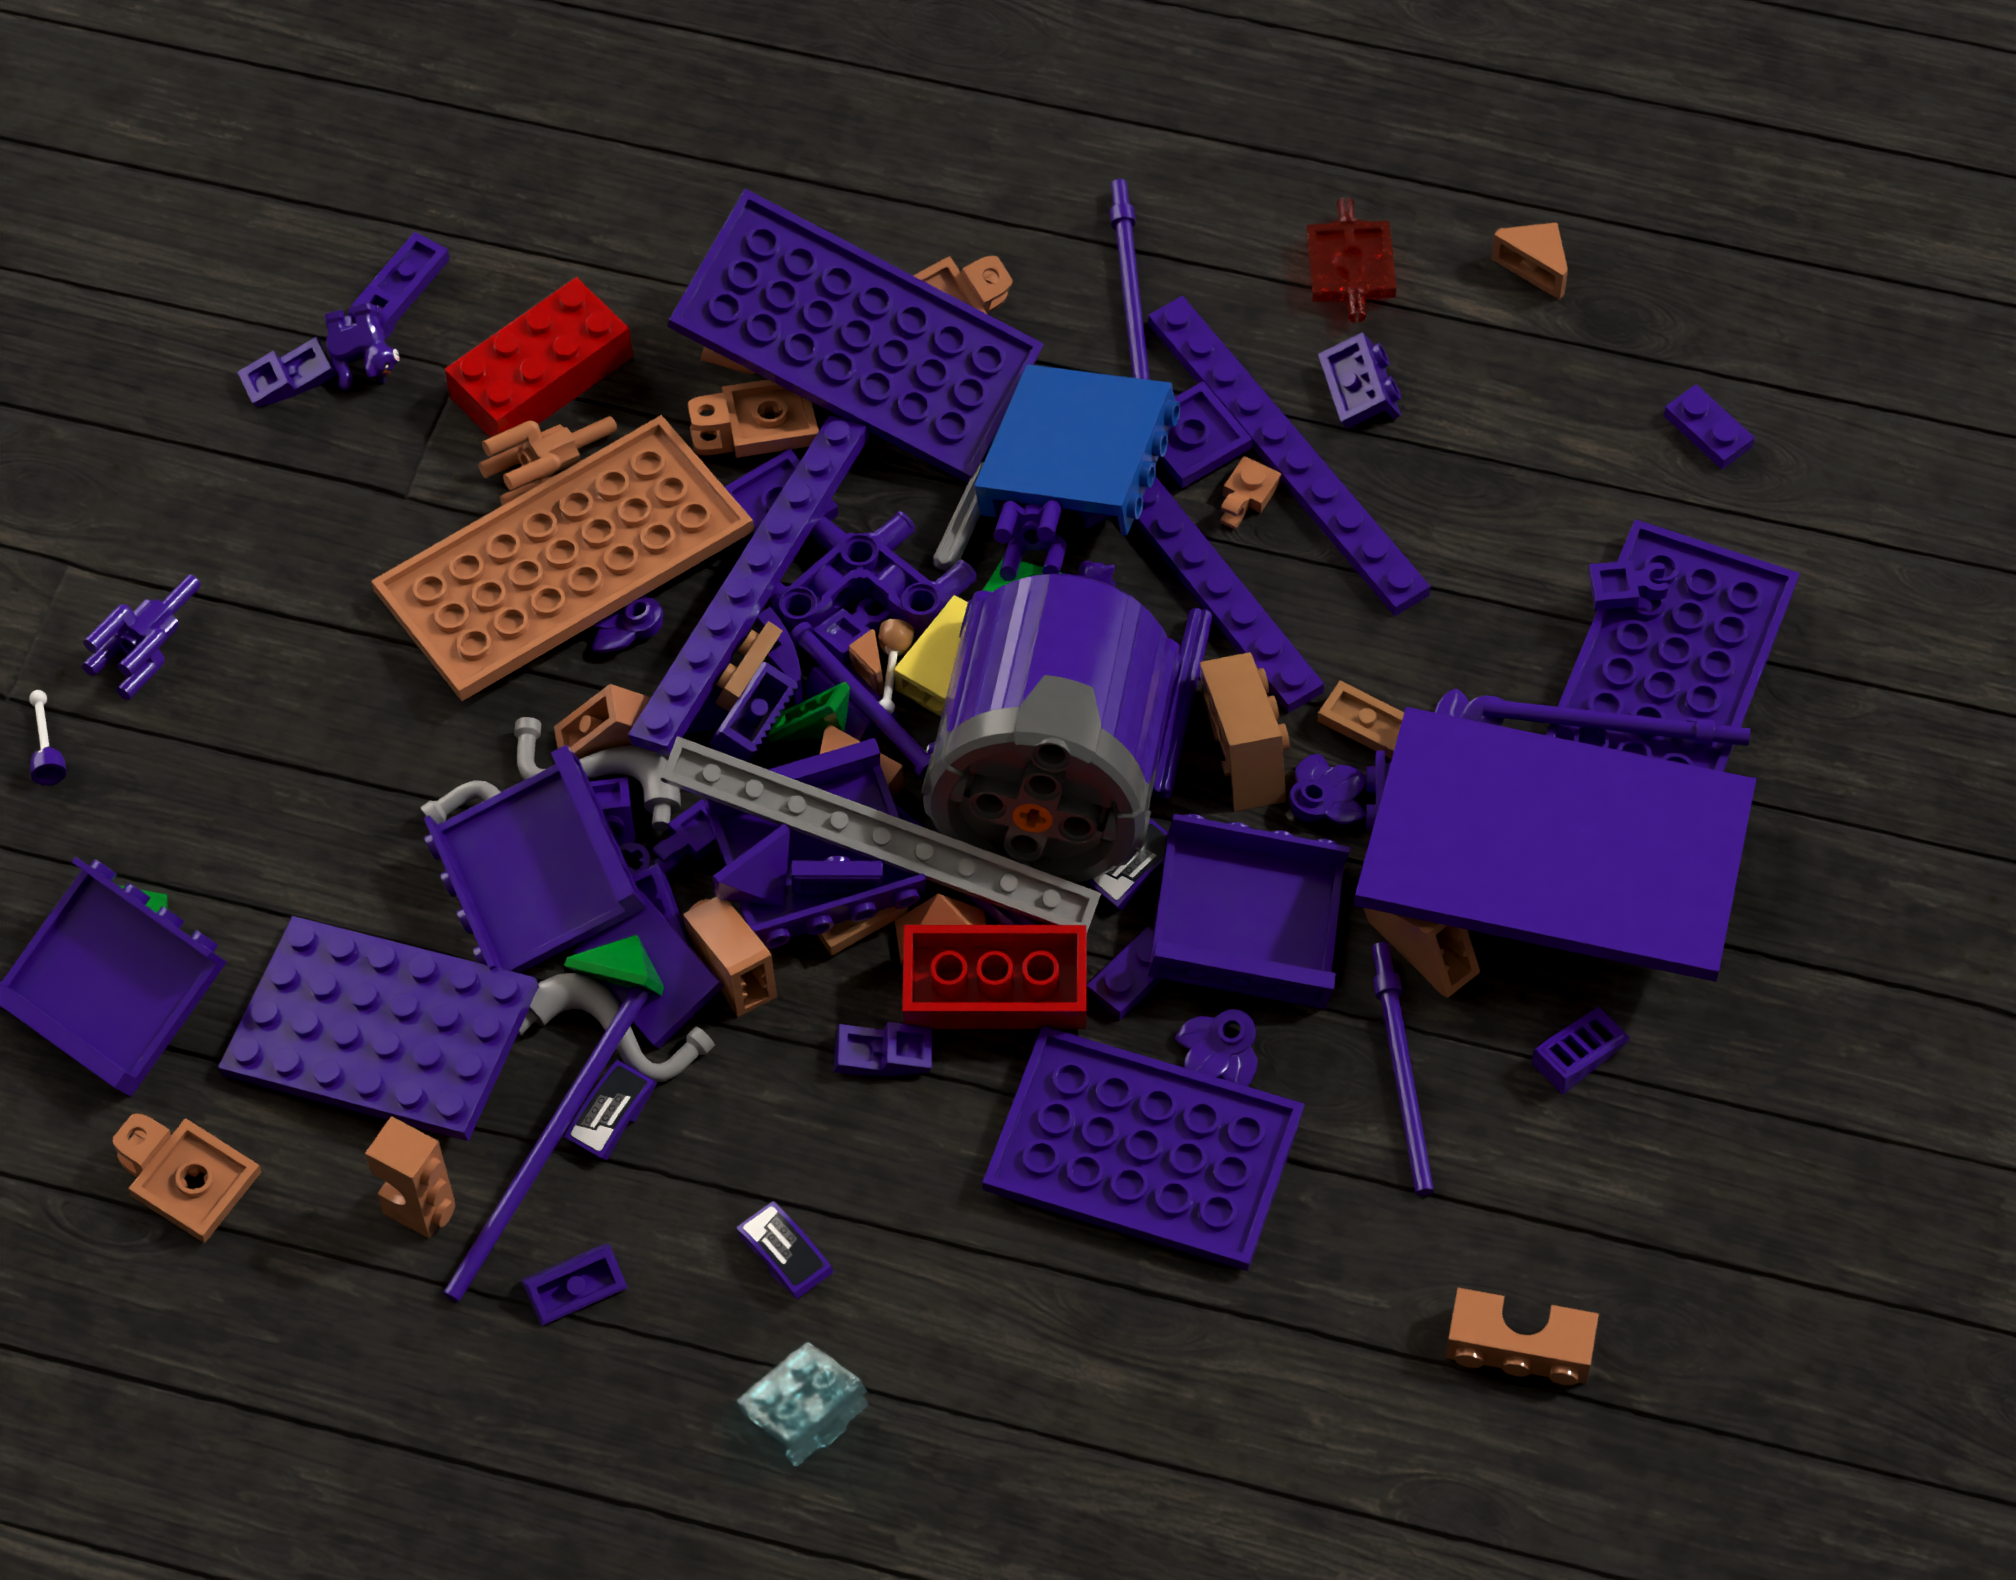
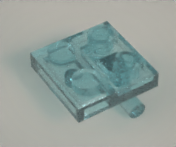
[736,1341,868,1466]

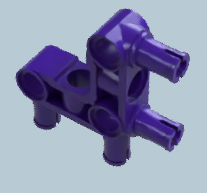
[766,511,977,638]

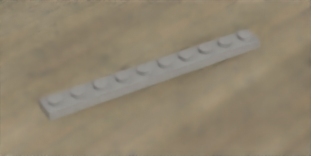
[661,736,1101,932]

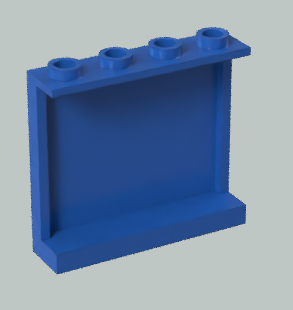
[974,364,1180,535]

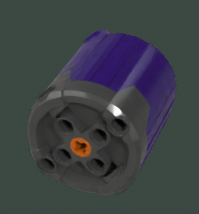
[921,574,1181,883]

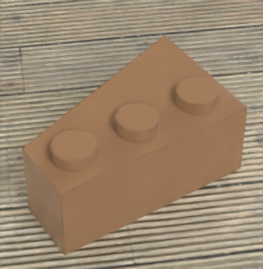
[1200,652,1290,812]

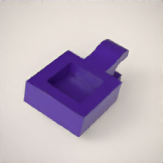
[652,799,718,875]

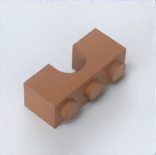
[365,1116,455,1239]
[1446,1288,1599,1385]

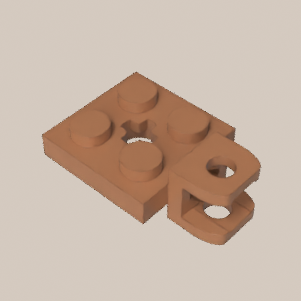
[913,256,1012,314]
[688,380,819,458]
[113,1114,261,1243]

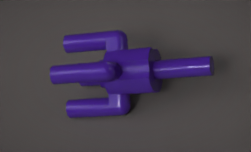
[994,500,1067,581]
[82,574,201,700]

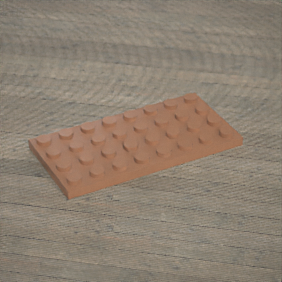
[371,415,755,701]

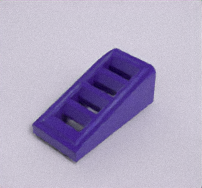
[1532,1007,1630,1094]

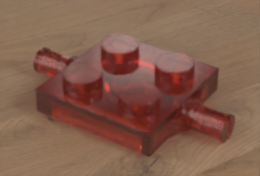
[1306,198,1397,323]

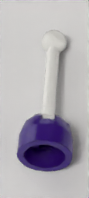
[29,690,67,785]

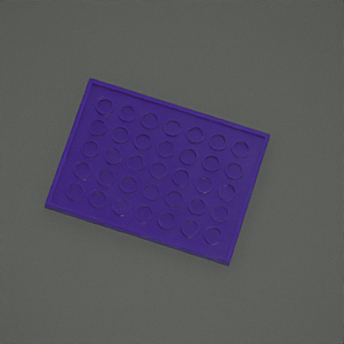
[1354,707,1756,982]

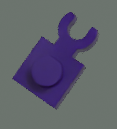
[1588,560,1669,610]
[813,597,889,664]

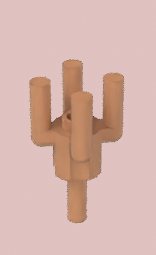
[479,416,617,506]

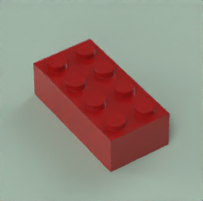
[444,277,633,438]
[902,925,1087,1029]

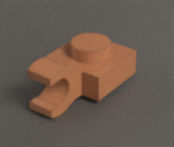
[1220,456,1282,529]

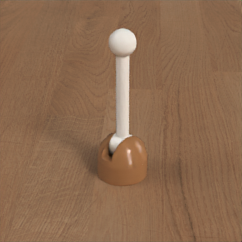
[878,619,914,715]

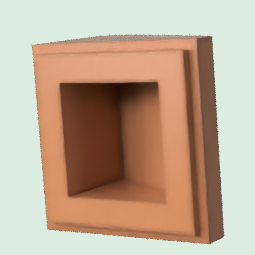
[849,629,884,696]

